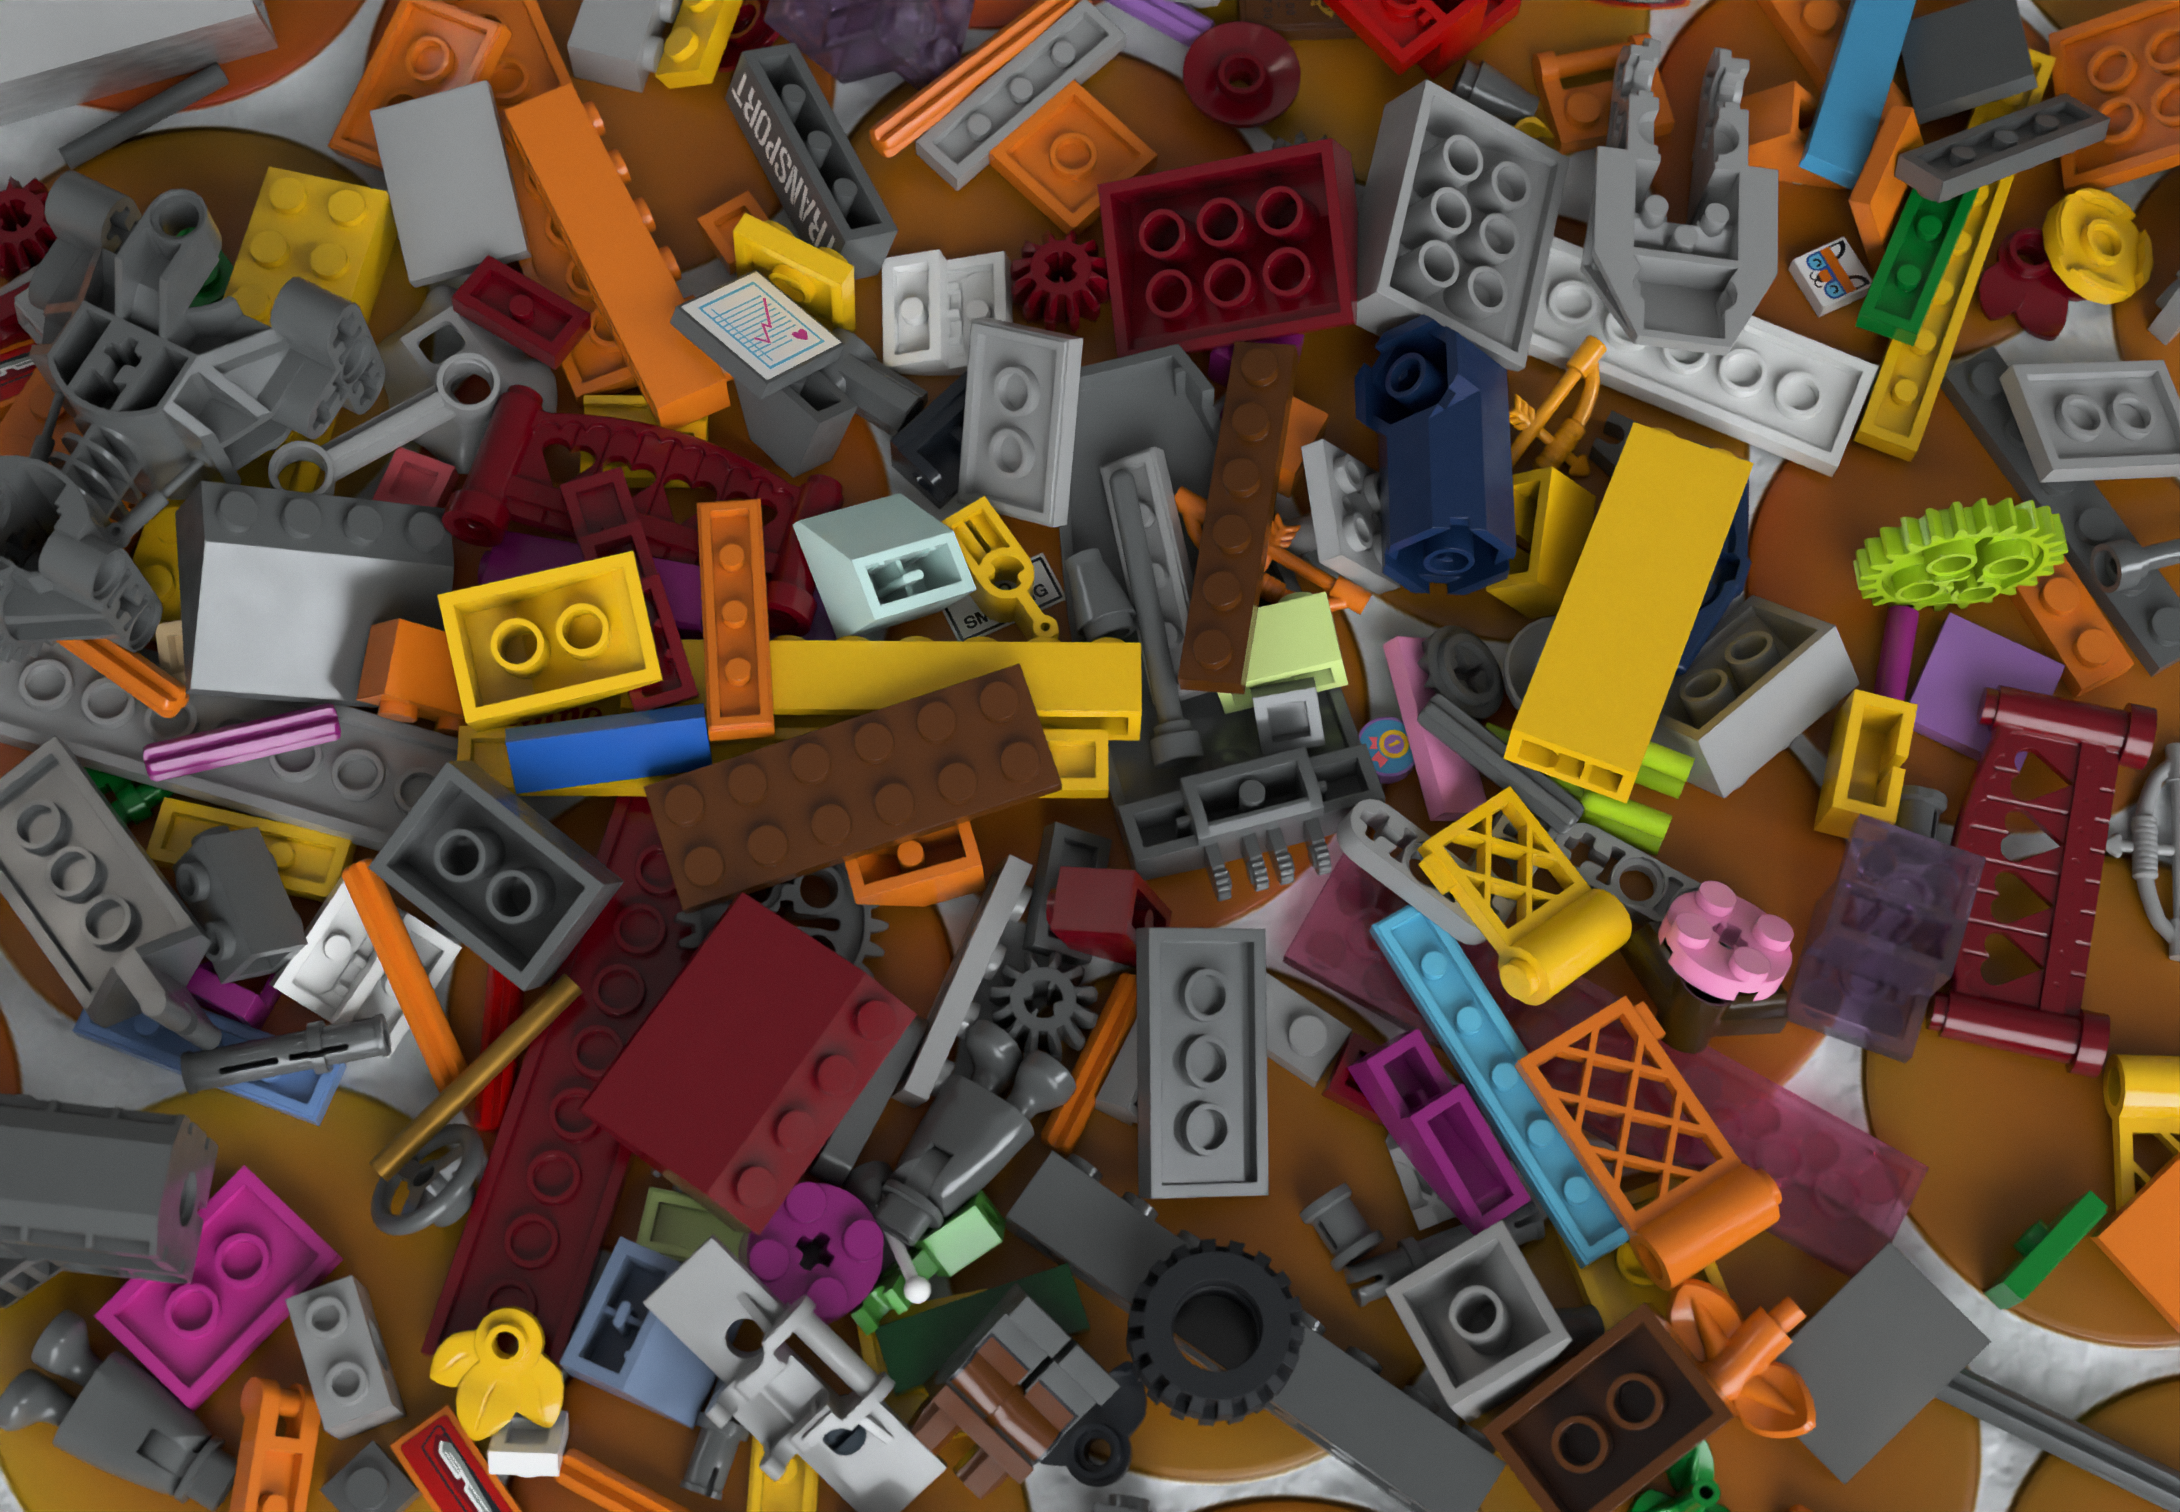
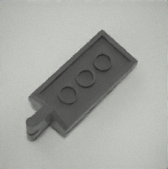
[0,735,222,1051]

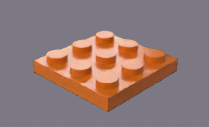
[2048,0,2180,195]

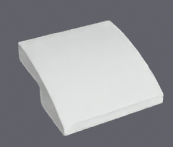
[882,249,1013,376]
[269,876,462,1059]

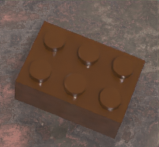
[1481,1302,1740,1512]

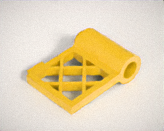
[1417,786,1632,1006]
[2103,1054,2180,1212]

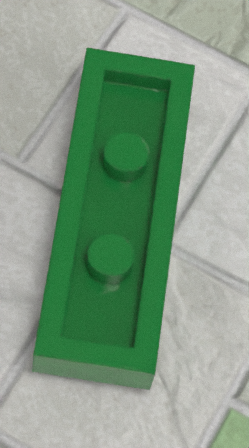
[1855,188,1979,346]

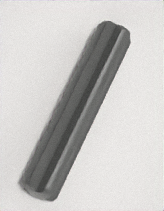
[1417,693,1585,834]

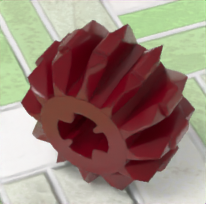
[0,176,57,282]
[1010,228,1110,334]

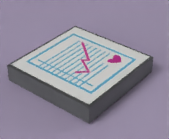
[670,269,845,400]

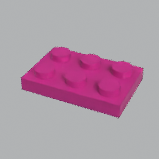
[94,1165,344,1411]

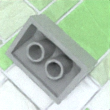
[1650,595,1860,798]

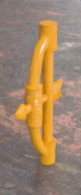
[1509,335,1607,477]

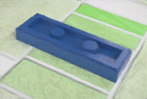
[505,703,713,794]

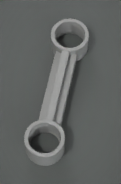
[268,352,500,496]

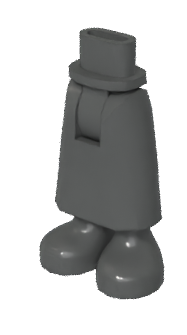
[872,1020,1076,1246]
[0,1309,238,1512]

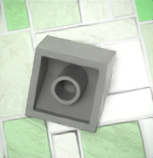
[1385,1220,1572,1423]

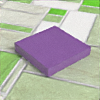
[1907,612,2065,772]

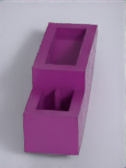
[1347,1028,1531,1235]

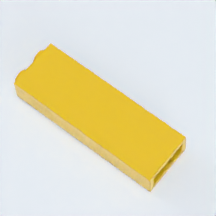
[1503,422,1754,804]

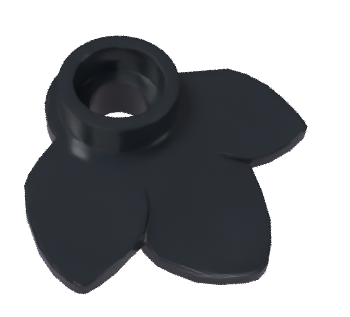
[1040,1361,1147,1487]

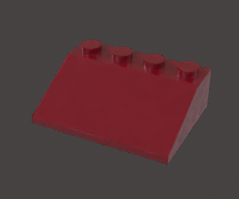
[1097,138,1358,358]
[577,892,917,1235]

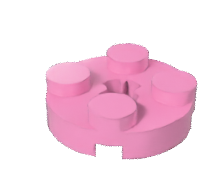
[1658,881,1794,1001]

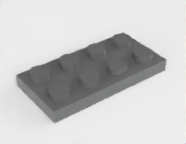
[1136,927,1269,1199]

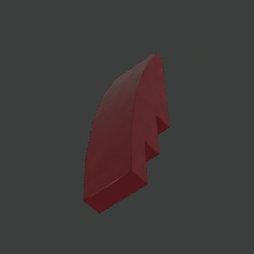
[560,467,699,712]

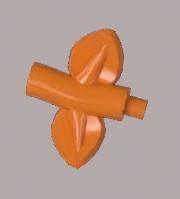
[1666,1278,1816,1438]

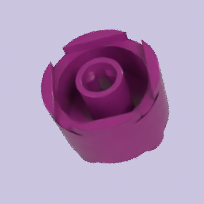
[738,1182,884,1324]

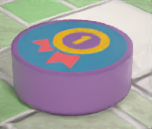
[1358,717,1415,784]

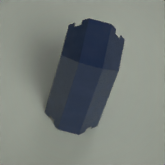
[1355,314,1517,595]

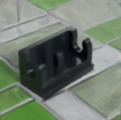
[890,371,967,510]

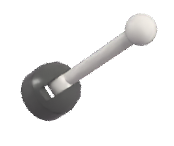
[842,1161,931,1304]

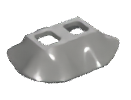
[377,285,557,474]

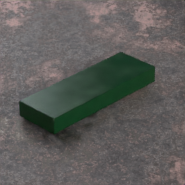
[875,1263,1090,1397]

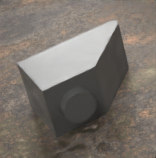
[734,370,858,478]

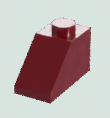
[1046,866,1172,968]

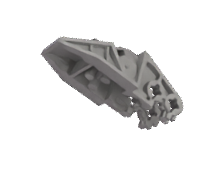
[1580,38,1778,356]

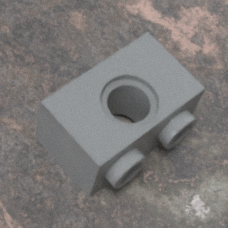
[285,1275,407,1441]

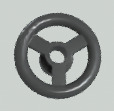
[370,1123,484,1236]

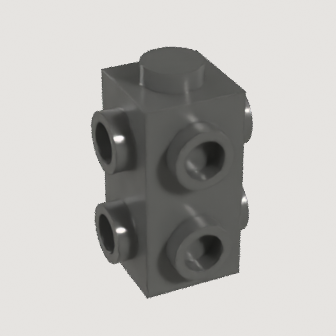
[172,826,308,984]

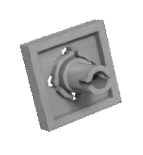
[1283,439,1400,595]

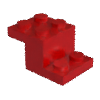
[1322,0,1522,80]

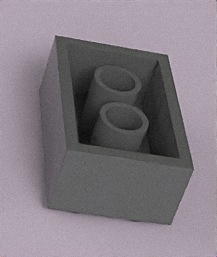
[368,760,624,991]

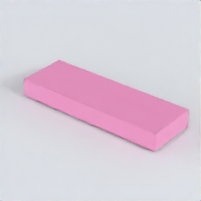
[1383,636,1487,821]

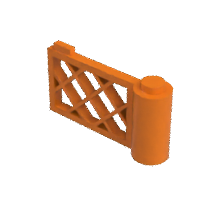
[1514,996,1782,1291]

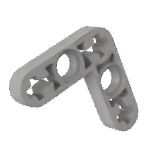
[1337,799,1558,945]

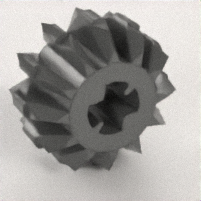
[988,951,1098,1062]

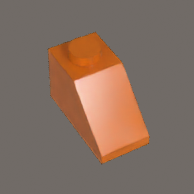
[1740,81,1848,190]
[845,821,986,907]

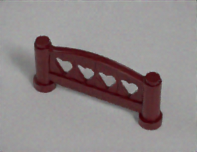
[442,384,844,637]
[1926,685,2158,1078]

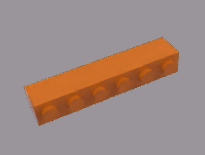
[504,82,734,430]

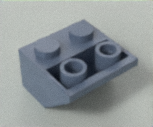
[559,1236,744,1429]

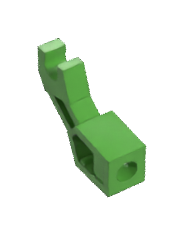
[851,1190,1006,1336]

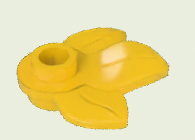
[430,1306,564,1441]

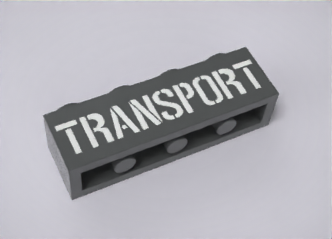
[725,43,898,280]

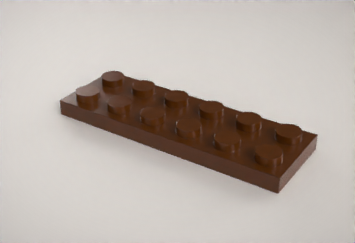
[644,663,1062,915]

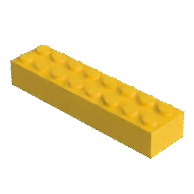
[133,166,398,641]

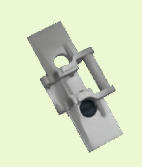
[643,1234,947,1512]

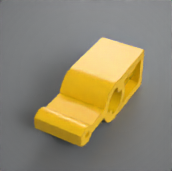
[941,496,1059,641]

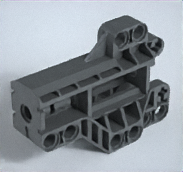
[0,1093,219,1308]

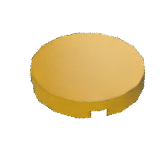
[2042,188,2154,305]

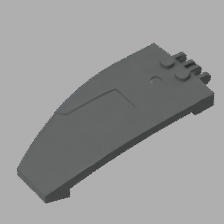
[1059,344,1386,901]

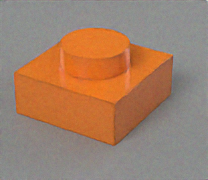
[697,190,769,276]

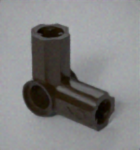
[1619,921,1789,1054]

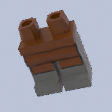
[907,1283,1121,1500]

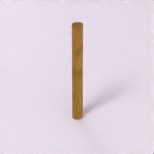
[369,973,583,1182]

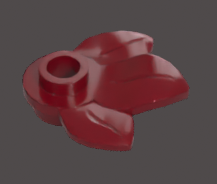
[1978,228,2086,341]

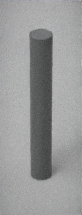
[58,62,229,170]

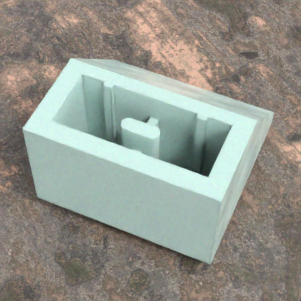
[793,493,977,639]

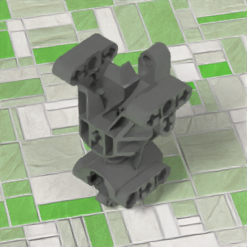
[0,171,386,663]

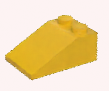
[437,551,663,732]

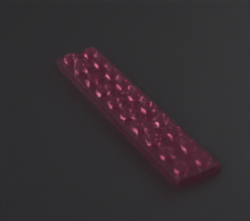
[1282,852,1929,1278]

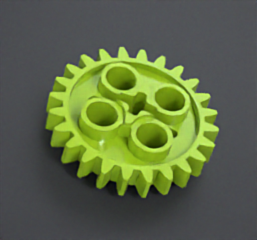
[1853,498,2068,611]

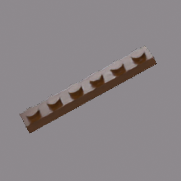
[1177,342,1299,694]

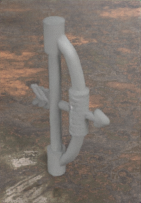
[2105,743,2180,962]

